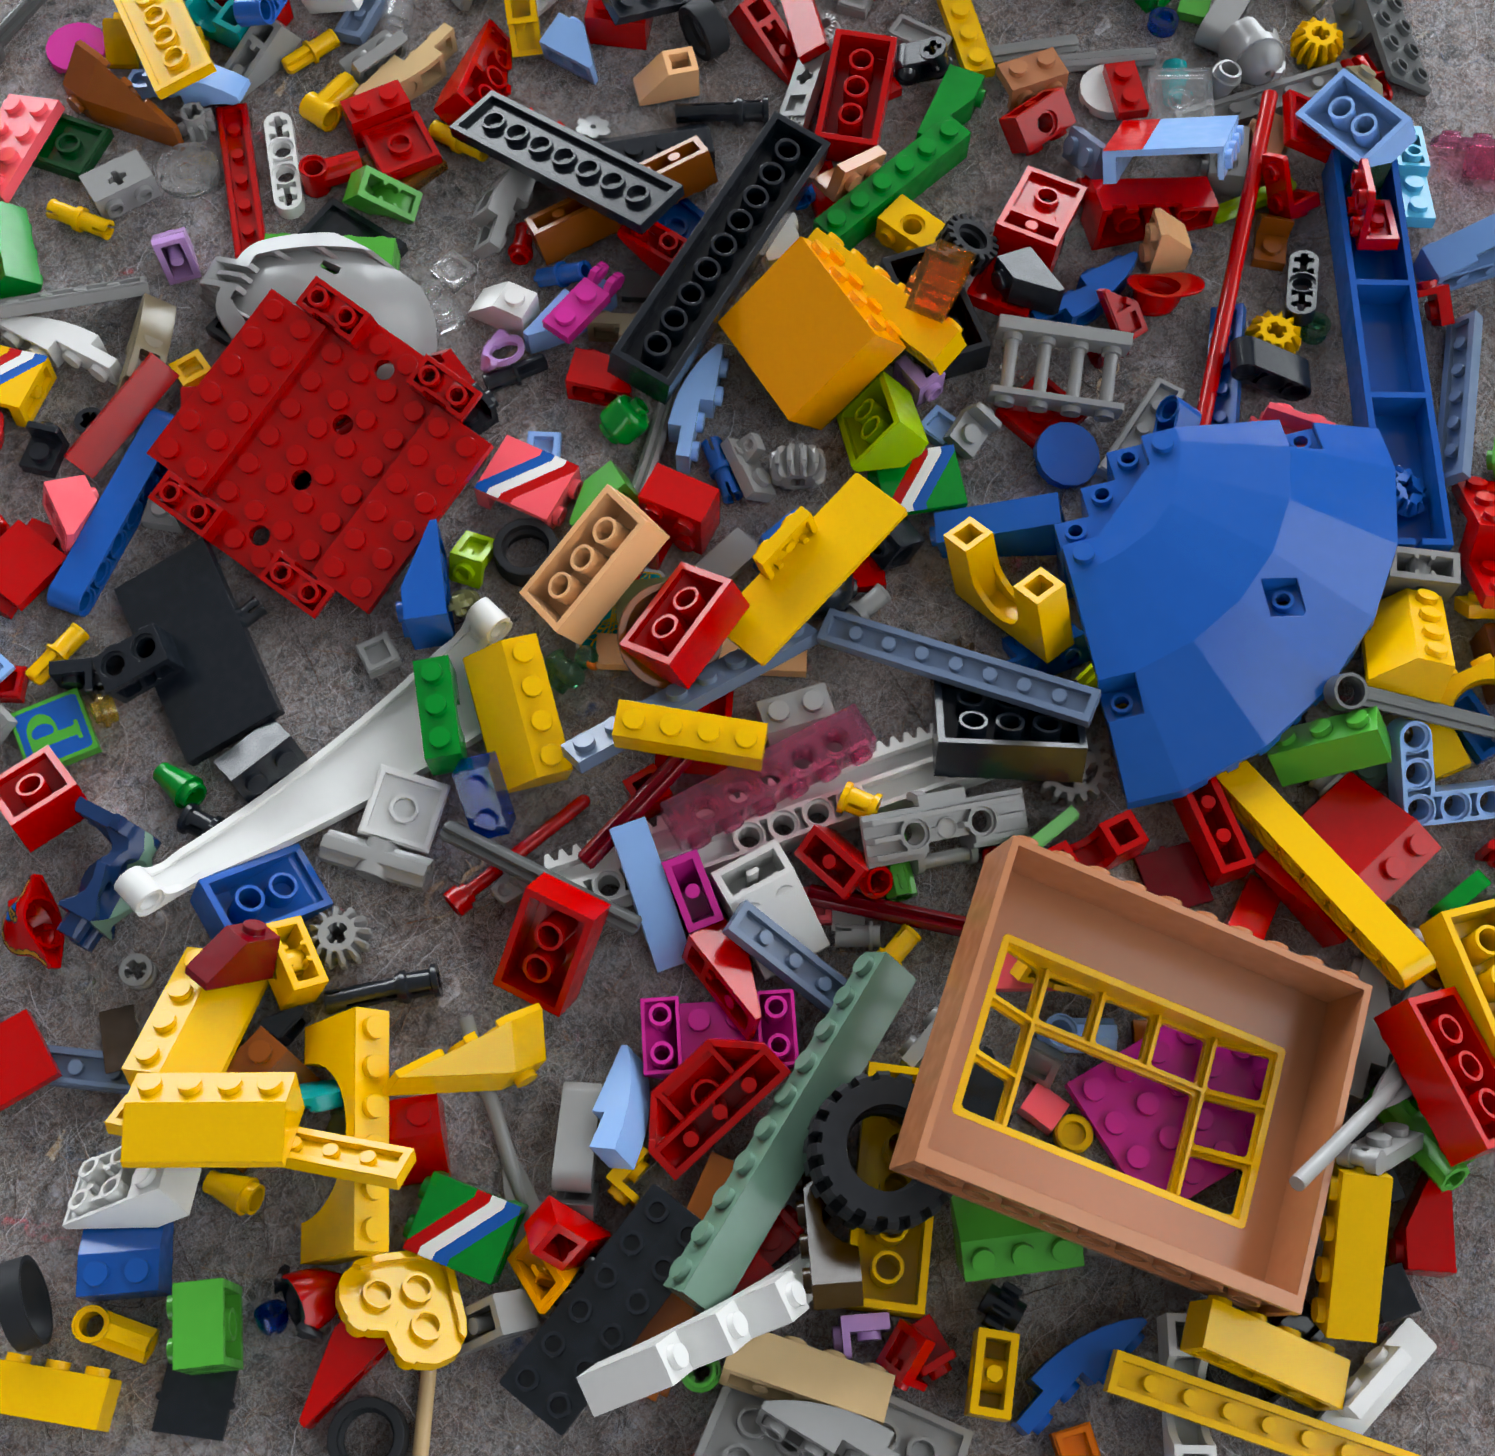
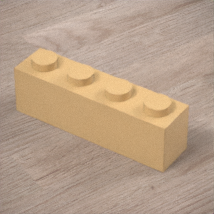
[718,1332,896,1426]

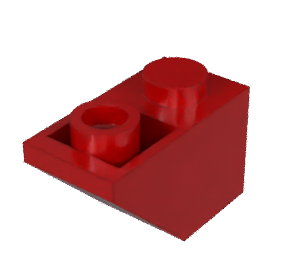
[524,1195,611,1271]

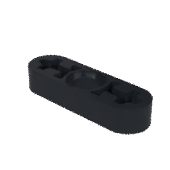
[1284,250,1319,326]

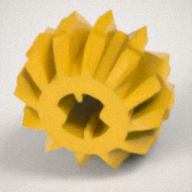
[1290,17,1344,70]
[1245,310,1302,354]

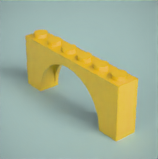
[300,1006,389,1265]

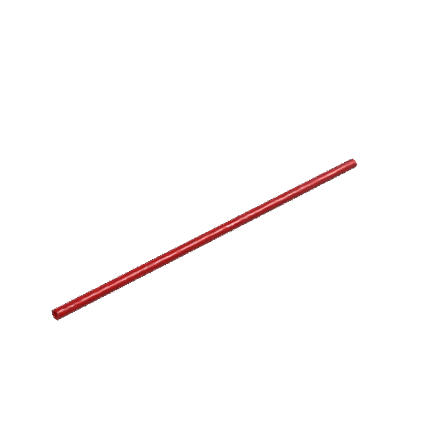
[1197,89,1278,425]

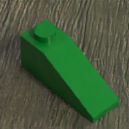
[916,64,987,139]

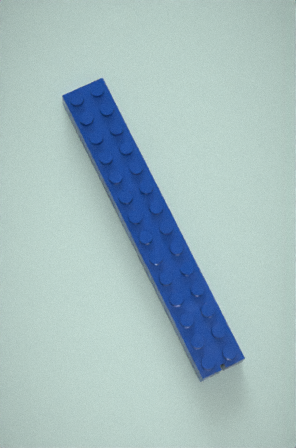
[1321,149,1454,552]

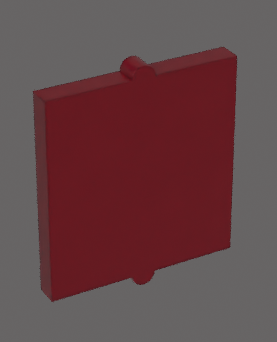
[1133,841,1214,909]

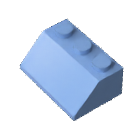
[1295,68,1417,167]

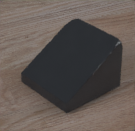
[258,1005,312,1047]

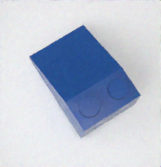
[396,519,455,650]
[190,843,333,940]
[76,1221,174,1302]

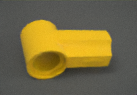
[299,71,359,132]
[71,1305,160,1365]

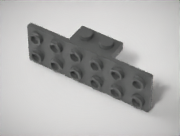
[1332,0,1431,96]

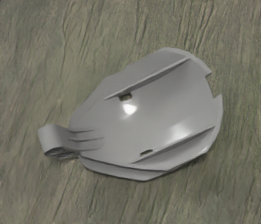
[198,232,438,423]

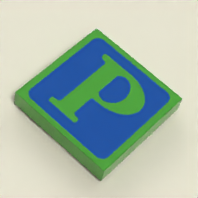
[11,687,102,767]

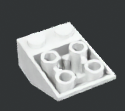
[711,839,830,981]
[62,1146,202,1229]

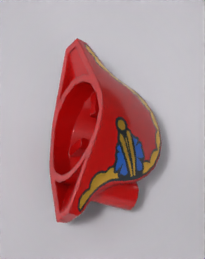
[1,874,65,969]

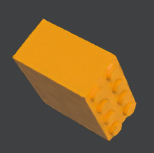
[718,236,906,430]

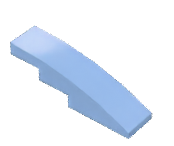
[609,816,687,973]

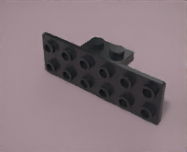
[500,1184,702,1435]

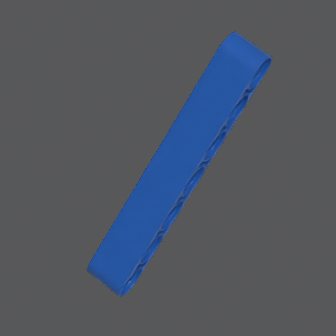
[47,408,175,617]

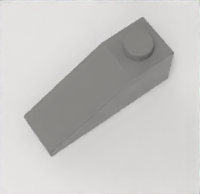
[223,20,302,104]

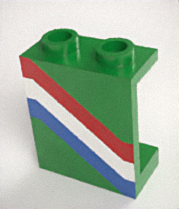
[867,444,968,515]
[402,1171,528,1285]

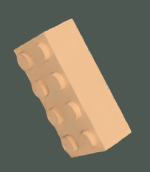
[519,484,670,646]

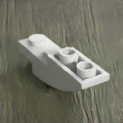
[0,316,122,386]

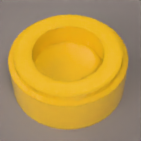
[1053,1114,1093,1155]

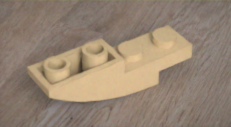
[353,22,458,101]

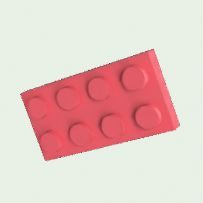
[0,94,65,203]

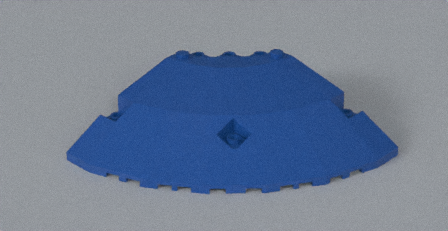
[1054,419,1398,809]

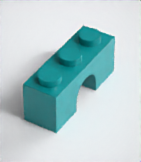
[184,0,249,50]

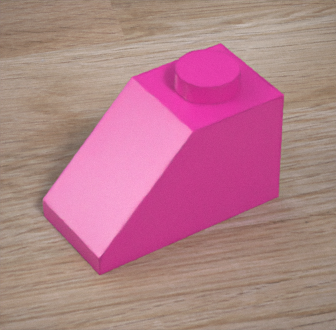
[661,849,724,933]

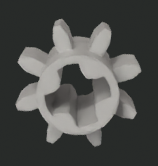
[175,102,217,143]

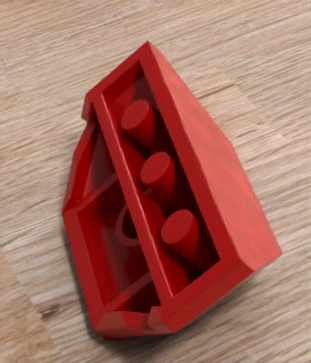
[648,1038,791,1181]

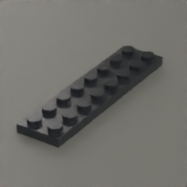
[449,90,685,235]

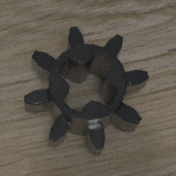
[977,1280,1027,1332]

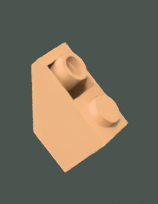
[633,46,700,106]
[1138,208,1193,274]

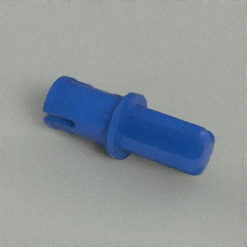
[533,260,592,288]

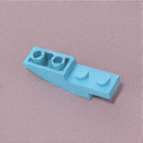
[1397,126,1436,228]

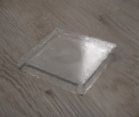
[1147,67,1215,119]

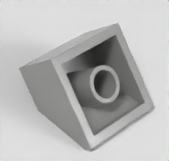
[755,682,845,782]

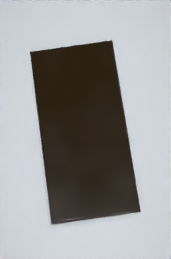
[99,1004,138,1074]

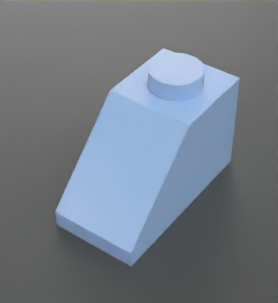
[539,12,598,85]

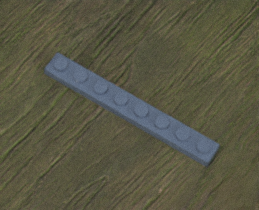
[816,608,1101,728]
[560,622,819,774]

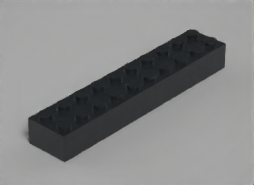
[607,111,831,405]

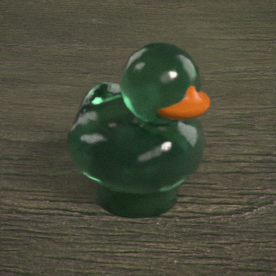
[545,645,599,695]

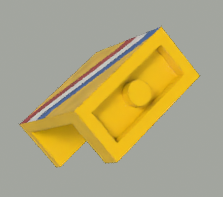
[0,345,57,428]

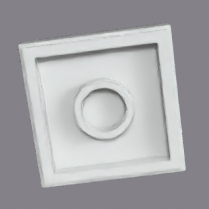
[357,764,451,856]

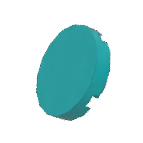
[299,1079,344,1113]

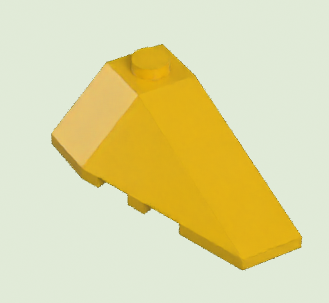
[382,1002,546,1096]

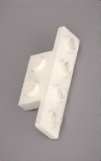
[1316,1318,1437,1435]

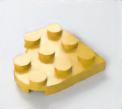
[335,1250,467,1371]

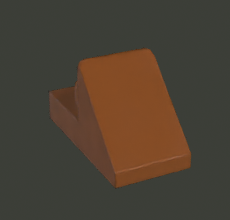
[1250,211,1295,272]

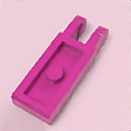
[542,261,625,344]

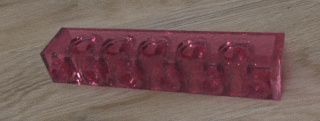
[660,703,877,853]

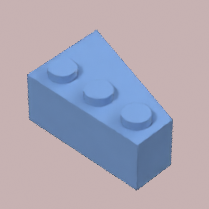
[1413,213,1495,291]

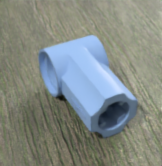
[1037,1013,1118,1053]

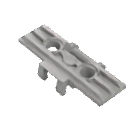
[859,784,1030,875]

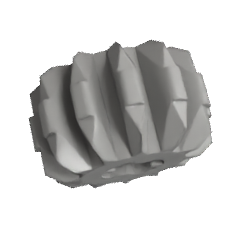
[769,442,826,491]
[309,906,373,971]

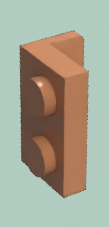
[996,47,1069,111]
[813,145,887,202]

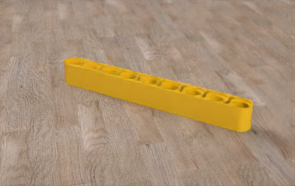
[1216,760,1436,990]

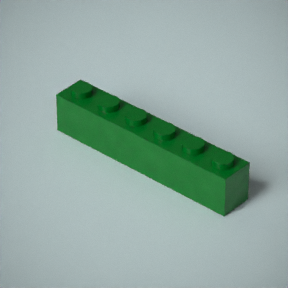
[813,114,971,251]

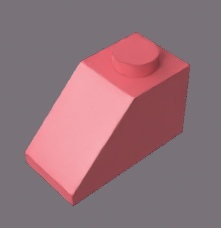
[42,475,100,555]

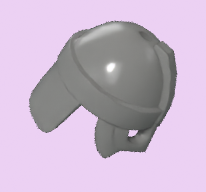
[1218,17,1286,86]

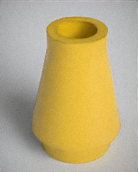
[202,1170,265,1216]

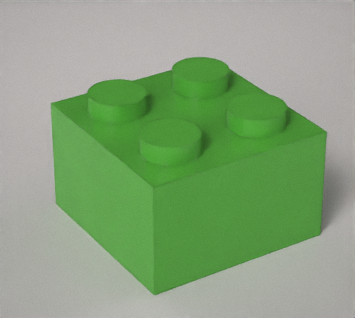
[166,1277,244,1375]

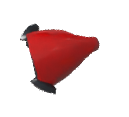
[274,1264,343,1339]

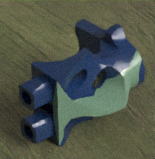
[57,796,162,953]

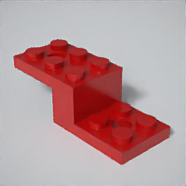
[967,165,1088,317]
[1451,476,1495,609]

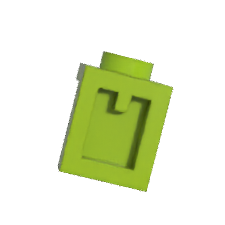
[449,530,495,589]

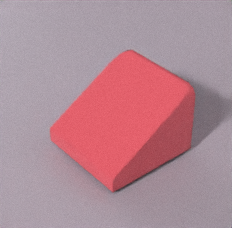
[1016,1083,1070,1136]

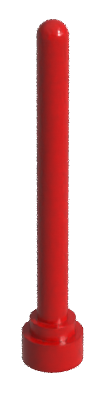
[442,794,590,917]

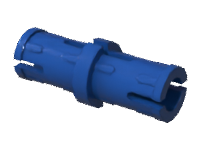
[701,436,744,504]

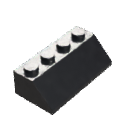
[594,123,715,169]

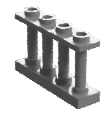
[986,314,1134,423]

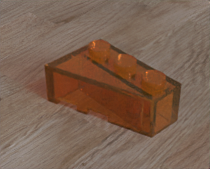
[904,239,977,324]

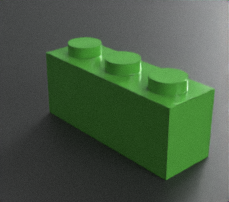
[1267,706,1392,787]

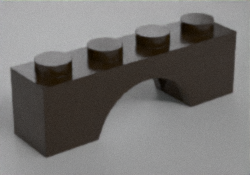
[795,1151,864,1310]

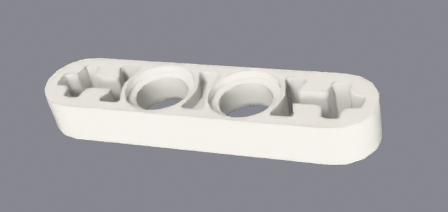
[264,112,305,220]

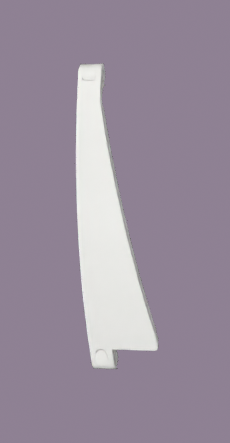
[114,597,513,917]

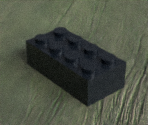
[880,242,991,380]

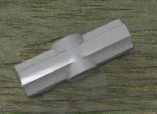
[318,829,435,892]

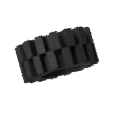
[935,213,999,277]

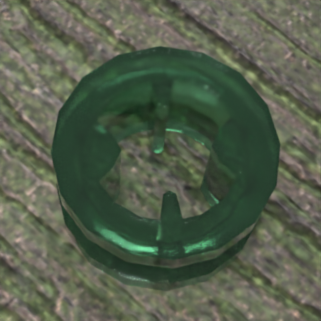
[1299,311,1331,345]

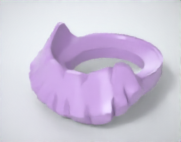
[480,328,525,373]

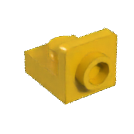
[605,1146,650,1207]

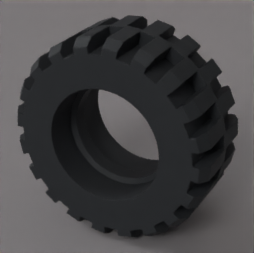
[803,1071,953,1236]

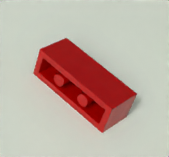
[1172,776,1256,888]

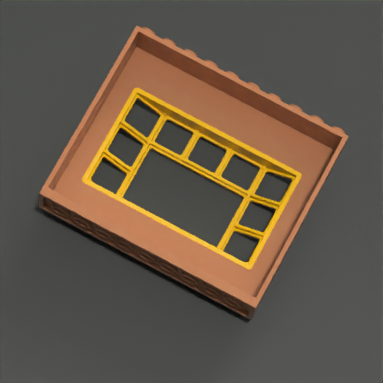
[889,835,1373,1317]

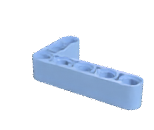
[1387,717,1495,826]

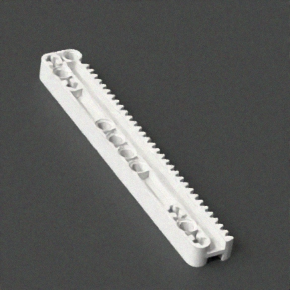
[544,723,994,908]

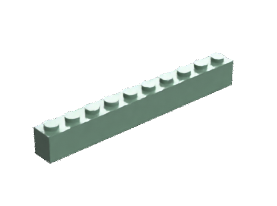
[663,952,917,1313]

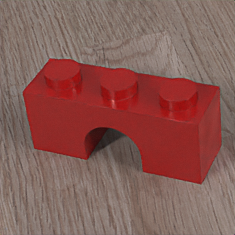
[1048,809,1149,870]

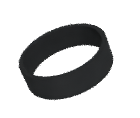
[0,1255,53,1352]

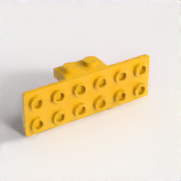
[727,473,908,666]

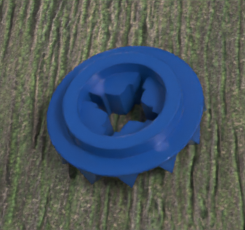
[1395,465,1429,518]

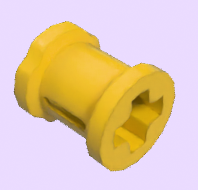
[836,781,883,817]

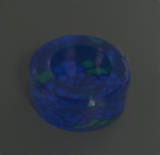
[1147,7,1179,38]

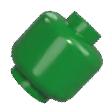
[599,395,649,445]

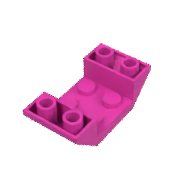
[640,989,799,1079]

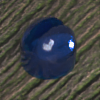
[254,1299,289,1336]

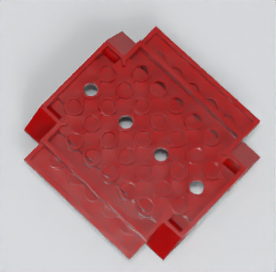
[147,276,494,619]

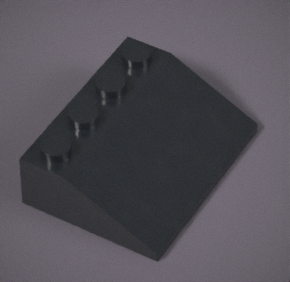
[932,679,1088,783]

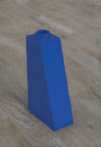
[929,492,1066,558]

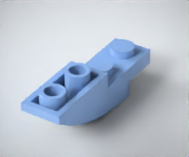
[127,65,251,107]
[668,344,729,474]

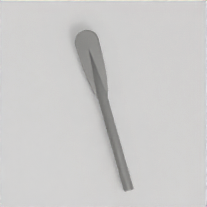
[459,1015,541,1248]
[1289,1059,1413,1191]

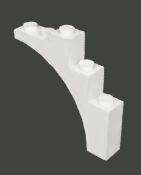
[576,1254,813,1417]

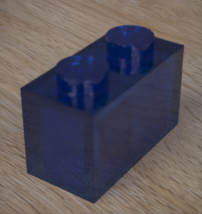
[452,751,516,839]

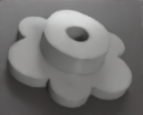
[576,115,610,140]

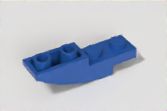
[1029,251,1138,326]
[1011,1316,1148,1436]

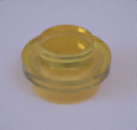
[89,693,119,729]

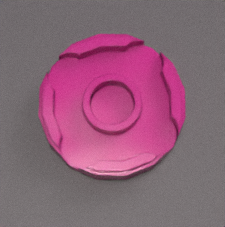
[45,22,106,74]

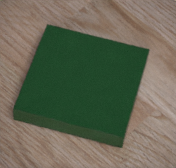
[31,113,114,182]

